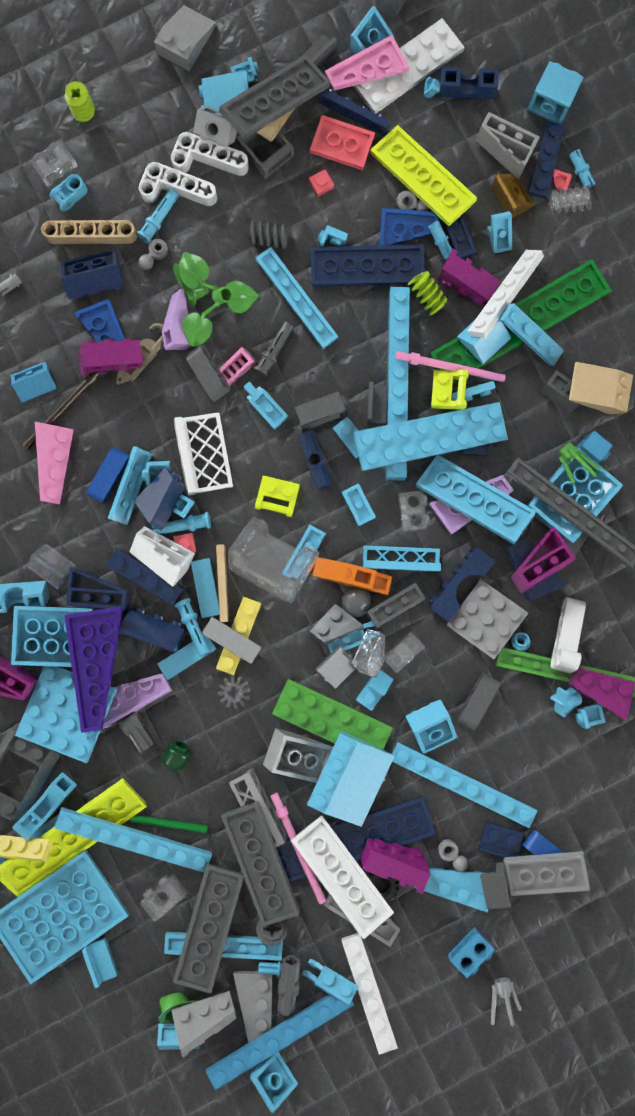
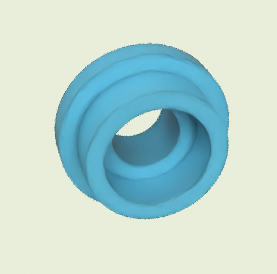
[511,632,531,651]

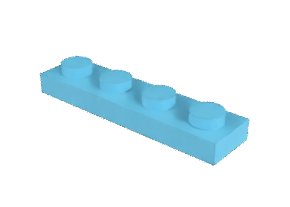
[500,304,564,366]
[108,446,152,525]

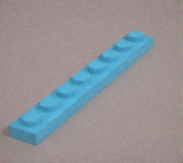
[392,742,537,828]
[54,807,212,872]

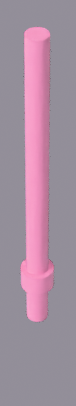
[395,351,506,382]
[271,793,326,904]

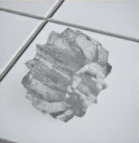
[218,675,251,709]

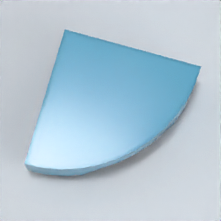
[424,77,440,98]

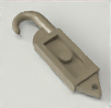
[116,323,164,385]

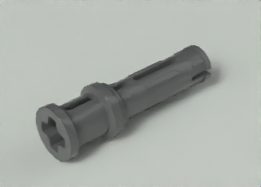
[253,322,294,378]

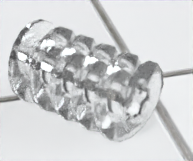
[549,186,592,215]

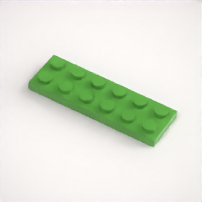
[272,679,393,750]

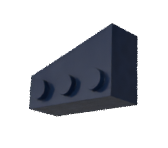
[504,539,567,601]
[66,567,130,610]

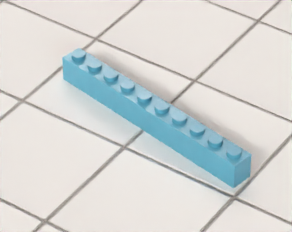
[386,287,410,481]

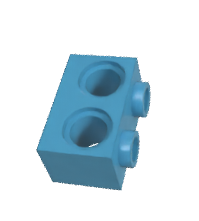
[448,927,495,978]

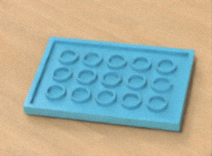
[0,850,129,984]

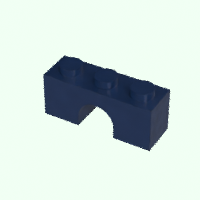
[438,67,499,99]

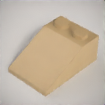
[569,362,633,414]

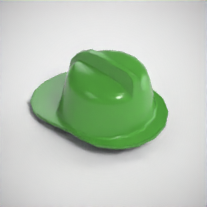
[173,263,209,306]
[159,993,197,1024]

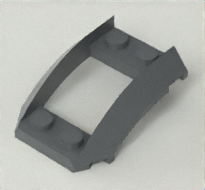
[0,728,61,822]

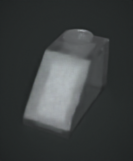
[352,629,385,677]

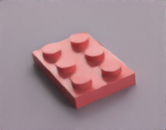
[310,115,375,171]

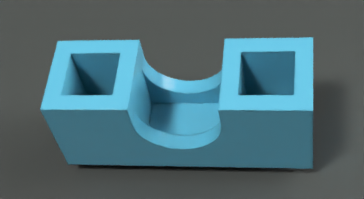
[0,581,50,613]

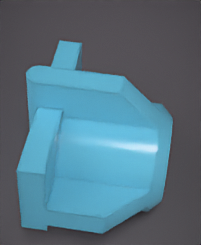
[550,687,582,717]

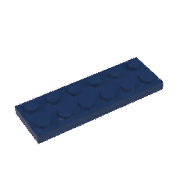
[311,245,425,287]

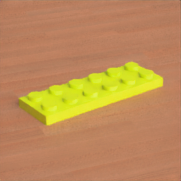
[370,125,477,226]

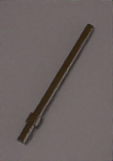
[22,371,100,449]

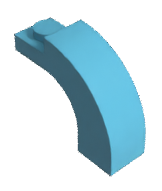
[12,772,77,841]

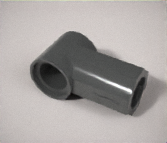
[119,711,155,753]

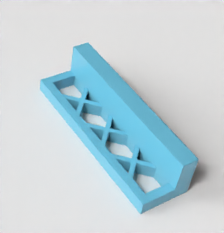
[363,546,441,572]

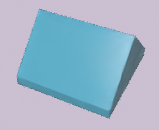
[349,6,394,54]
[457,319,511,365]
[250,1052,298,1113]

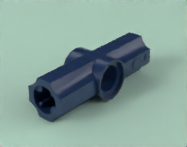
[298,430,331,490]

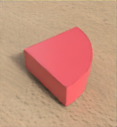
[552,169,572,195]

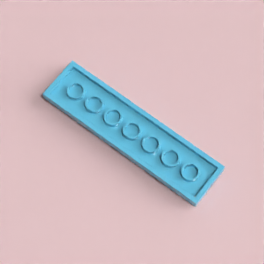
[353,402,508,471]

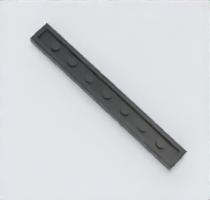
[505,457,635,568]

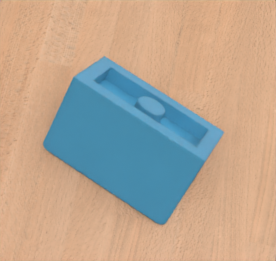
[11,361,57,402]

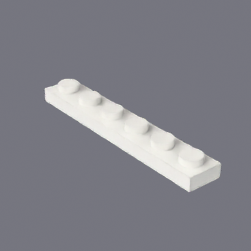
[468,250,544,338]
[341,933,398,1055]

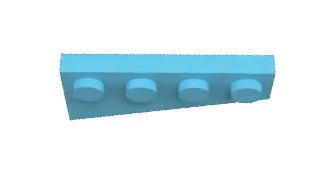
[414,868,492,912]

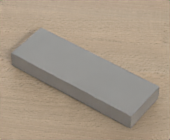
[202,617,262,664]

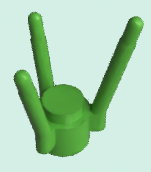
[558,442,600,484]

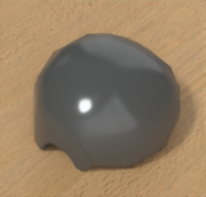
[341,587,372,617]

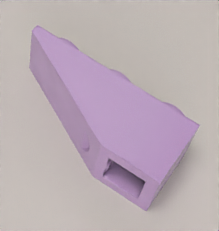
[162,289,191,350]

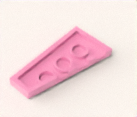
[325,35,409,91]
[35,422,73,504]

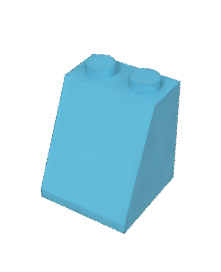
[527,61,583,124]
[199,70,249,111]

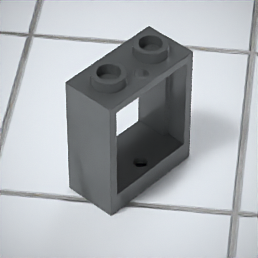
[236,131,294,179]
[295,391,347,432]

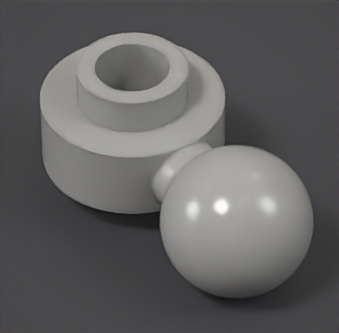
[397,191,430,212]
[139,239,168,270]
[438,839,468,872]

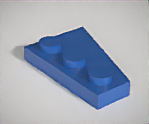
[379,208,438,246]
[74,299,125,343]

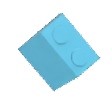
[406,700,458,754]

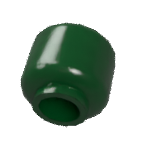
[162,741,191,771]

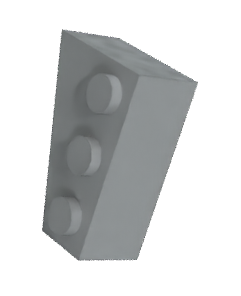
[476,112,540,179]
[172,991,236,1058]

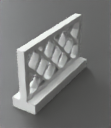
[174,412,233,496]

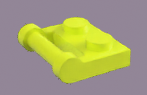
[431,370,469,410]
[255,476,300,518]

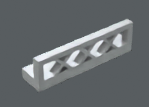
[229,768,288,847]

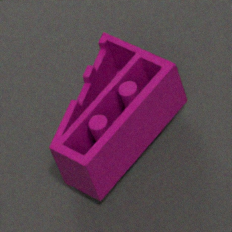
[438,248,501,306]
[78,338,143,377]
[511,526,576,594]
[0,656,39,700]
[568,667,635,721]
[360,839,431,894]

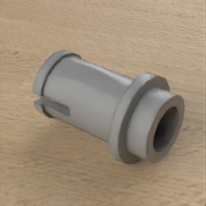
[0,273,22,296]

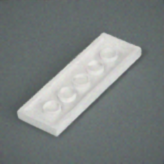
[353,18,464,114]
[290,816,394,939]

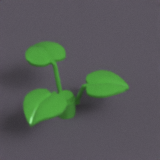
[179,252,259,347]

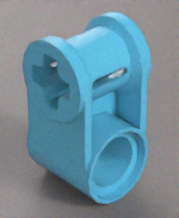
[49,174,87,212]

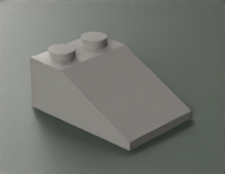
[154,5,217,72]
[263,728,333,783]

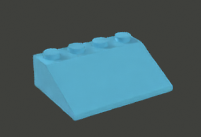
[526,447,623,544]
[11,606,93,667]
[307,730,395,827]

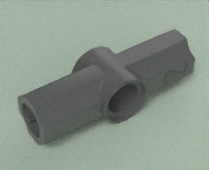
[277,955,300,1016]

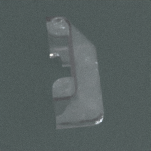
[228,517,320,603]

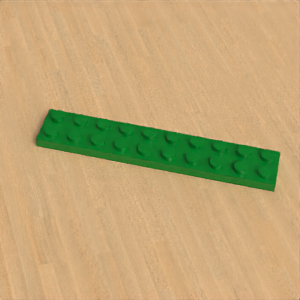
[429,259,612,384]

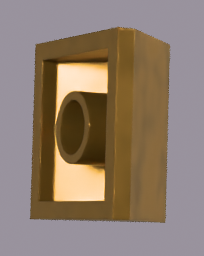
[491,174,535,218]

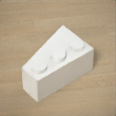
[130,526,195,587]

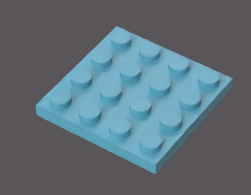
[15,666,117,763]

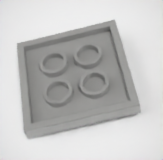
[447,579,528,660]

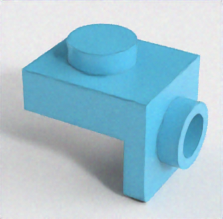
[230,57,260,84]
[142,461,171,486]
[575,703,605,729]

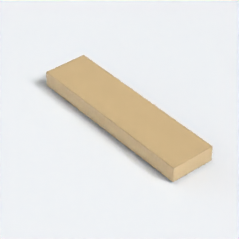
[216,544,229,622]

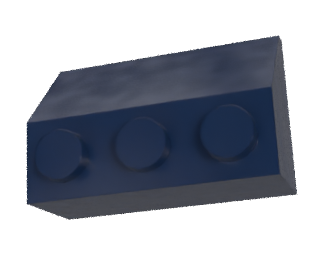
[61,248,124,299]
[119,607,186,652]

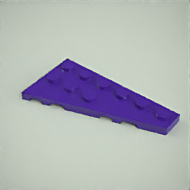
[64,606,123,733]

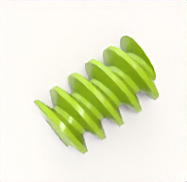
[65,81,95,122]
[408,271,447,316]

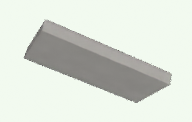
[504,851,590,896]

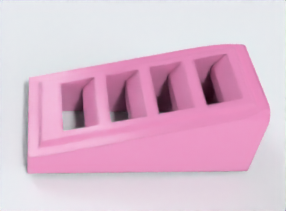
[220,347,257,386]

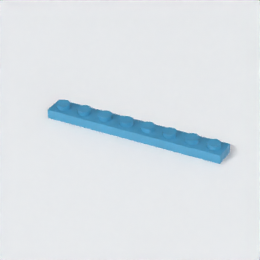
[206,994,354,1090]

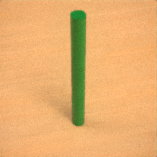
[130,815,208,833]

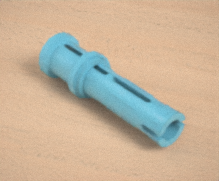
[136,189,179,244]
[152,512,211,535]
[174,598,210,657]

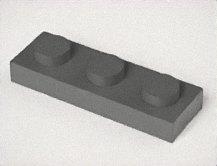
[366,583,426,629]

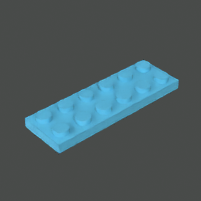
[416,455,536,545]

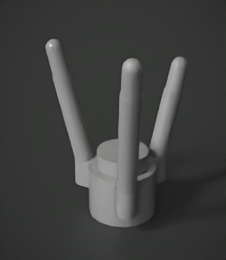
[491,977,522,1026]

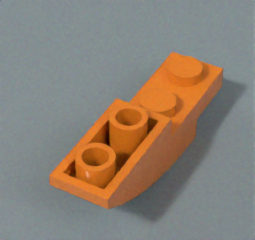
[312,557,392,595]

